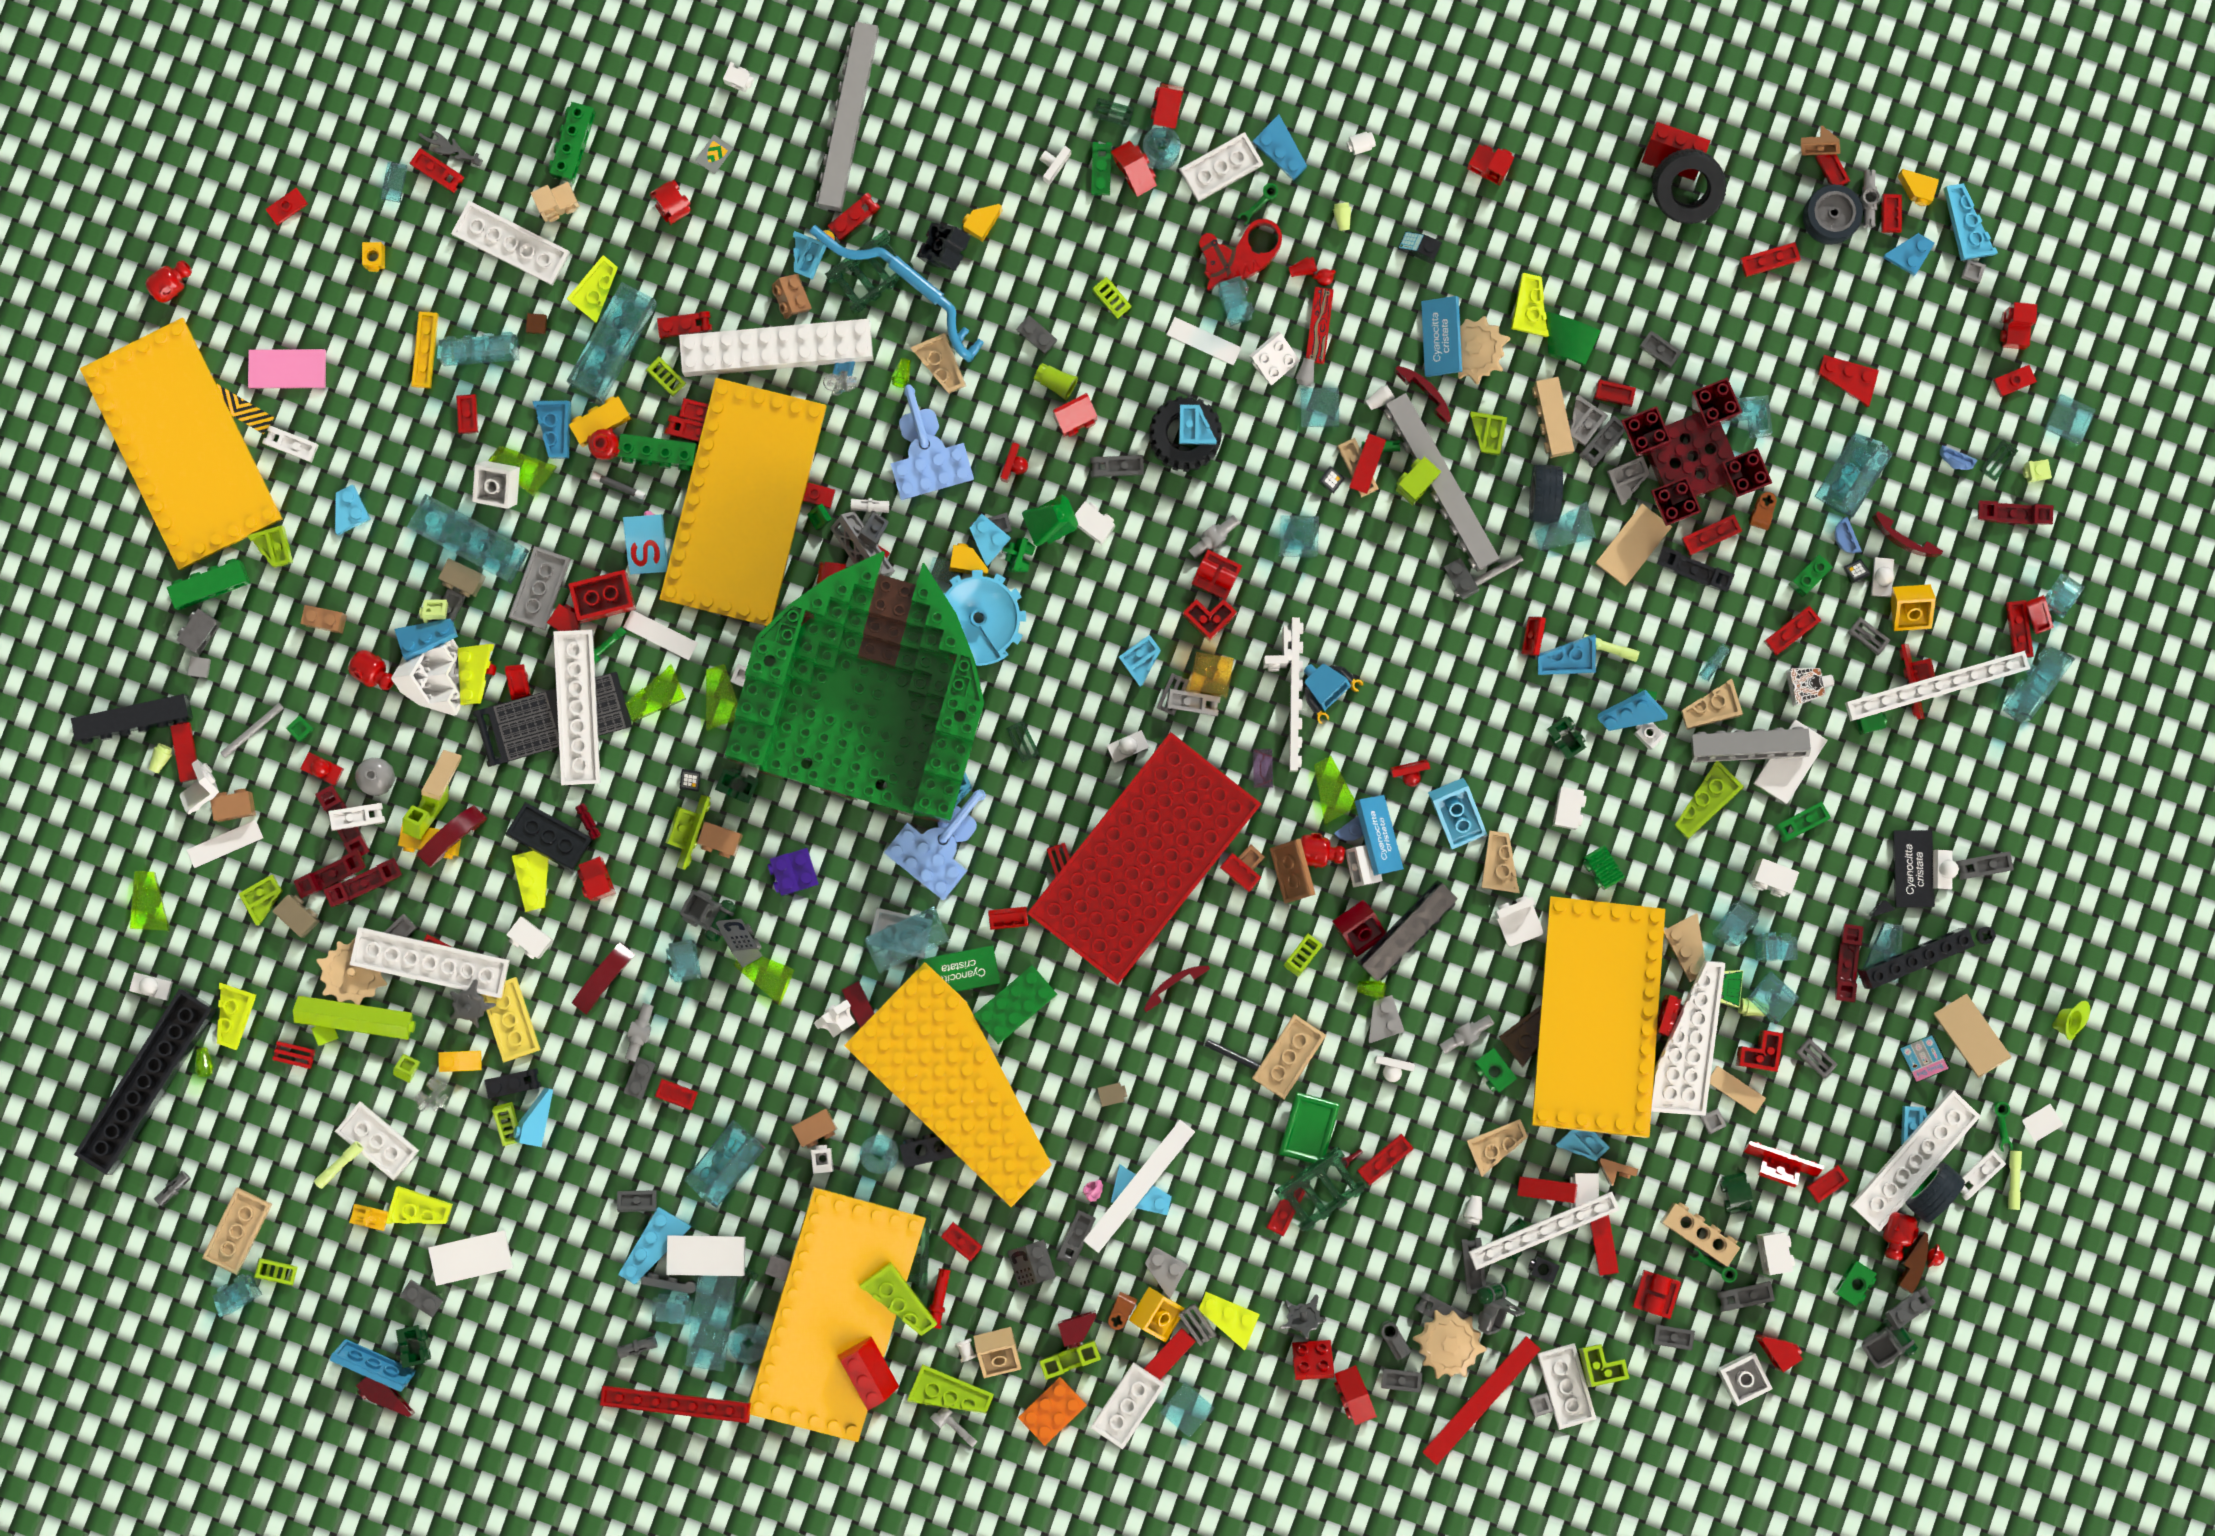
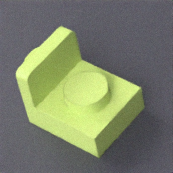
[2023,459,2052,483]
[419,600,448,623]

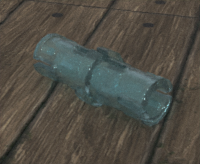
[1698,644,1731,682]

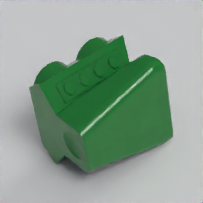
[1022,494,1079,546]

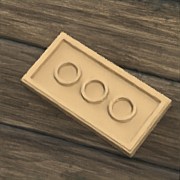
[1595,504,1672,587]
[1934,994,2012,1078]
[1252,1014,1326,1100]
[202,1187,272,1275]

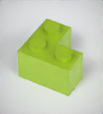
[1396,456,1441,506]
[1579,1344,1629,1387]

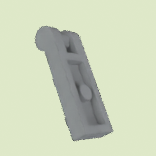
[1166,689,1221,716]

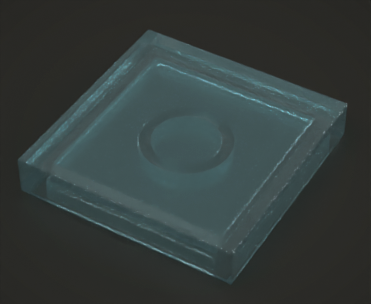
[1300,388,1339,427]
[2044,394,2096,445]
[1747,971,1799,1025]
[1160,1382,1215,1438]

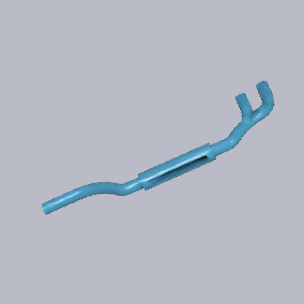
[809,225,984,362]

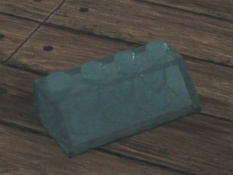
[437,332,520,366]
[1815,433,1893,517]
[2003,647,2076,724]
[864,906,950,973]
[684,1120,766,1208]

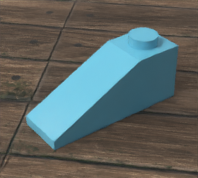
[513,1088,553,1147]

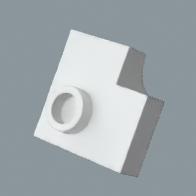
[814,1000,855,1038]

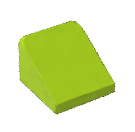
[311,1026,339,1046]
[393,1054,420,1083]

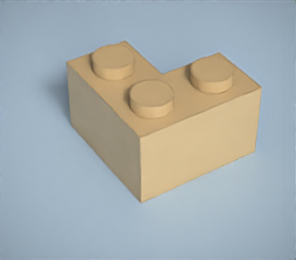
[531,182,580,222]

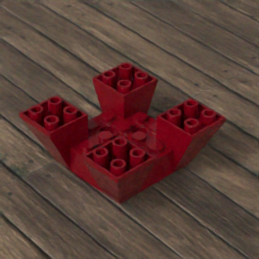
[1621,377,1772,526]

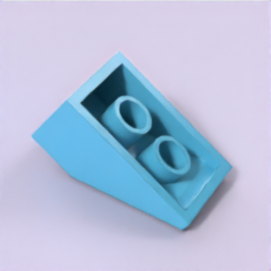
[1428,778,1487,849]

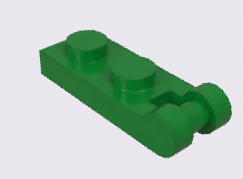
[1091,142,1112,196]
[1774,801,1831,843]

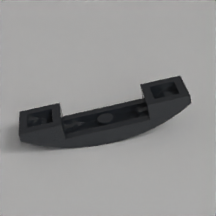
[1656,546,1735,592]

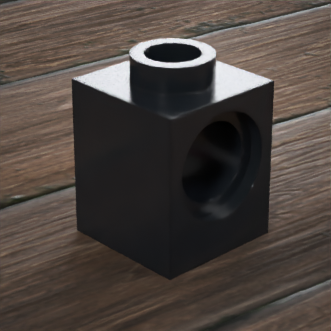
[1528,1256,1560,1284]

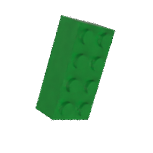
[974,965,1058,1045]

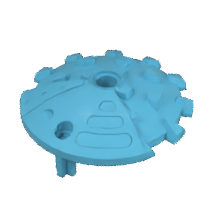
[944,570,1026,666]

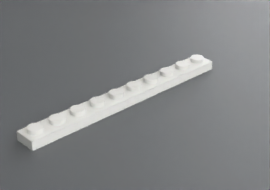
[1845,651,2030,721]

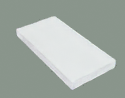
[1179,132,1264,202]
[1753,719,1828,805]
[334,1101,420,1181]
[428,1230,513,1286]
[666,1235,746,1276]
[1537,1343,1596,1430]
[1090,1362,1166,1449]

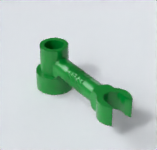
[1238,183,1278,226]
[594,626,627,665]
[1992,1101,2013,1152]
[1689,1247,1737,1283]

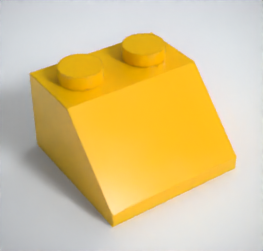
[1891,584,1936,631]
[1129,1287,1185,1342]

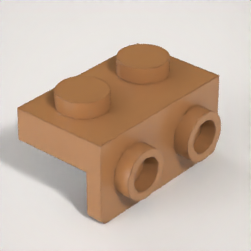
[772,274,811,319]

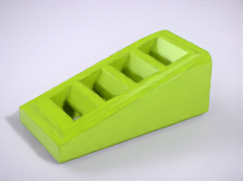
[1092,277,1132,319]
[645,356,686,397]
[1284,933,1323,977]
[492,1102,518,1146]
[254,1258,298,1286]

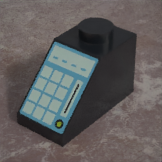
[1398,231,1442,264]

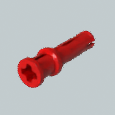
[928,1268,951,1329]

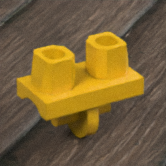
[349,1204,389,1231]

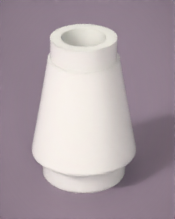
[1366,385,1395,410]
[1463,1195,1482,1225]

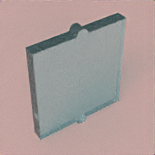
[929,557,961,593]

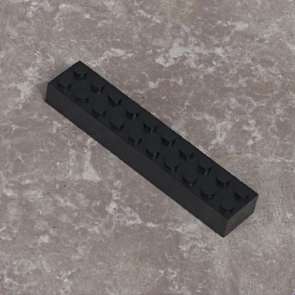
[74,988,218,1175]

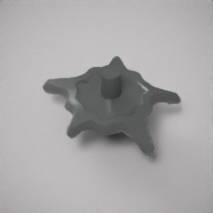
[450,979,496,1028]
[1280,1295,1326,1340]

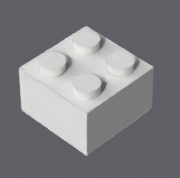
[472,461,520,509]
[1748,858,1799,898]
[1756,1231,1795,1275]
[1717,1352,1773,1406]

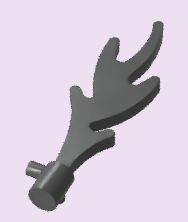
[419,130,483,167]

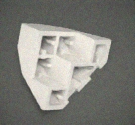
[391,639,462,716]

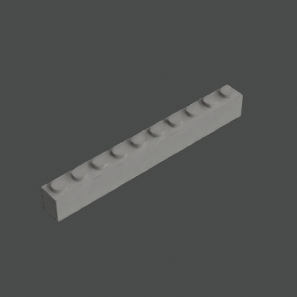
[816,22,879,212]
[1384,393,1499,572]

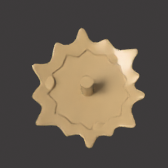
[1458,316,1511,385]
[316,937,387,1005]
[1413,1310,1487,1379]

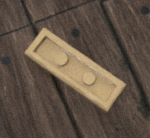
[1337,438,1379,498]
[421,750,462,801]
[1710,1066,1766,1114]

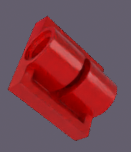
[1191,550,1242,601]
[1632,1270,1681,1319]
[1292,1340,1334,1380]

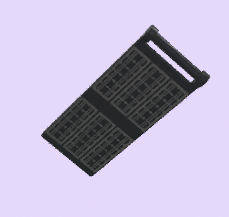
[472,672,632,767]

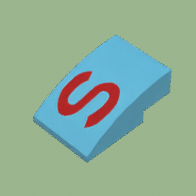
[623,514,668,575]

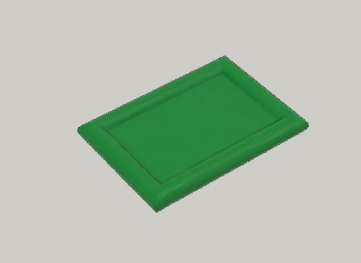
[1278,1092,1340,1166]

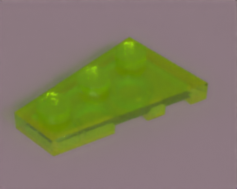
[488,446,557,497]
[625,664,687,722]
[706,664,738,730]
[1314,756,1356,825]
[130,871,170,931]
[734,956,795,1005]

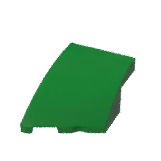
[1546,312,1601,366]

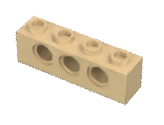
[1660,1202,1740,1267]

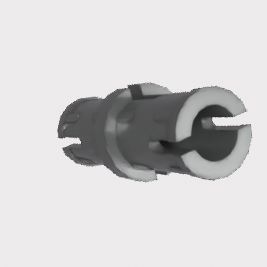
[154,1170,191,1207]
[617,1336,658,1359]

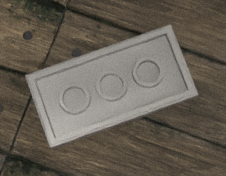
[508,546,571,630]

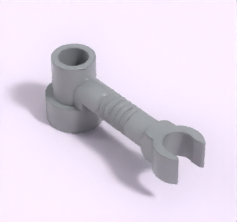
[930,1407,977,1447]

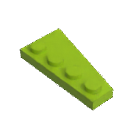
[1675,761,1744,839]
[859,1262,937,1336]
[907,1364,994,1414]

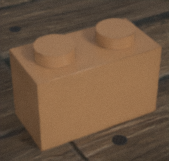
[300,605,347,634]
[210,789,256,822]
[697,822,743,859]
[792,1108,838,1149]

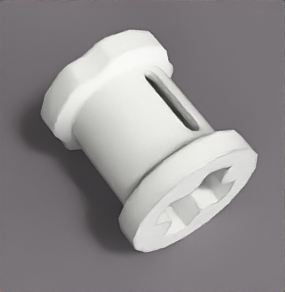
[955,1338,977,1363]

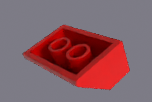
[1641,122,1711,181]
[837,1336,899,1411]

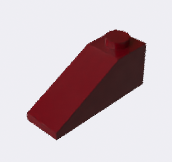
[356,1377,415,1417]

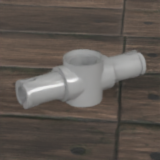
[1859,169,1880,228]
[1188,515,1240,559]
[625,1003,654,1062]
[1439,1014,1494,1054]

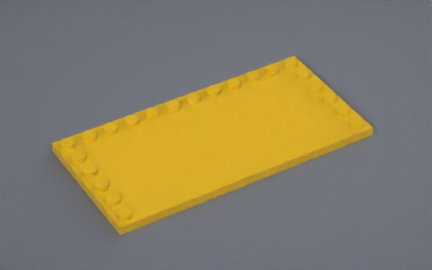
[80,318,283,571]
[660,378,827,626]
[1532,896,1665,1138]
[748,1187,926,1442]

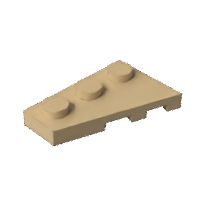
[910,333,966,394]
[1681,679,1743,730]
[1481,831,1520,894]
[1664,913,1705,982]
[1466,1119,1528,1177]

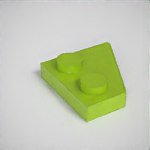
[1470,411,1507,456]
[248,525,293,568]
[238,874,283,926]

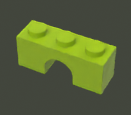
[402,786,449,840]
[1039,1340,1101,1380]

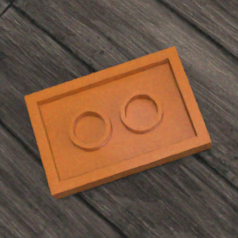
[1018,1376,1087,1446]

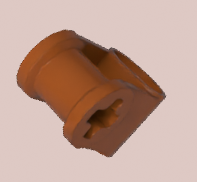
[1749,492,1777,531]
[1108,1291,1138,1330]

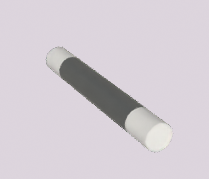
[591,472,646,500]

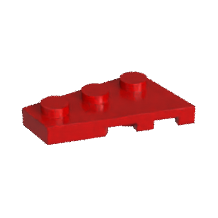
[1818,355,1879,407]

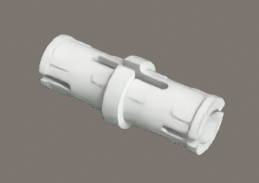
[851,498,889,513]

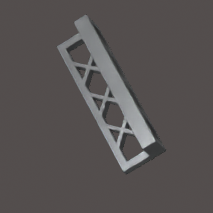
[830,511,895,577]

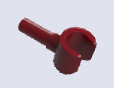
[1338,1149,1363,1169]

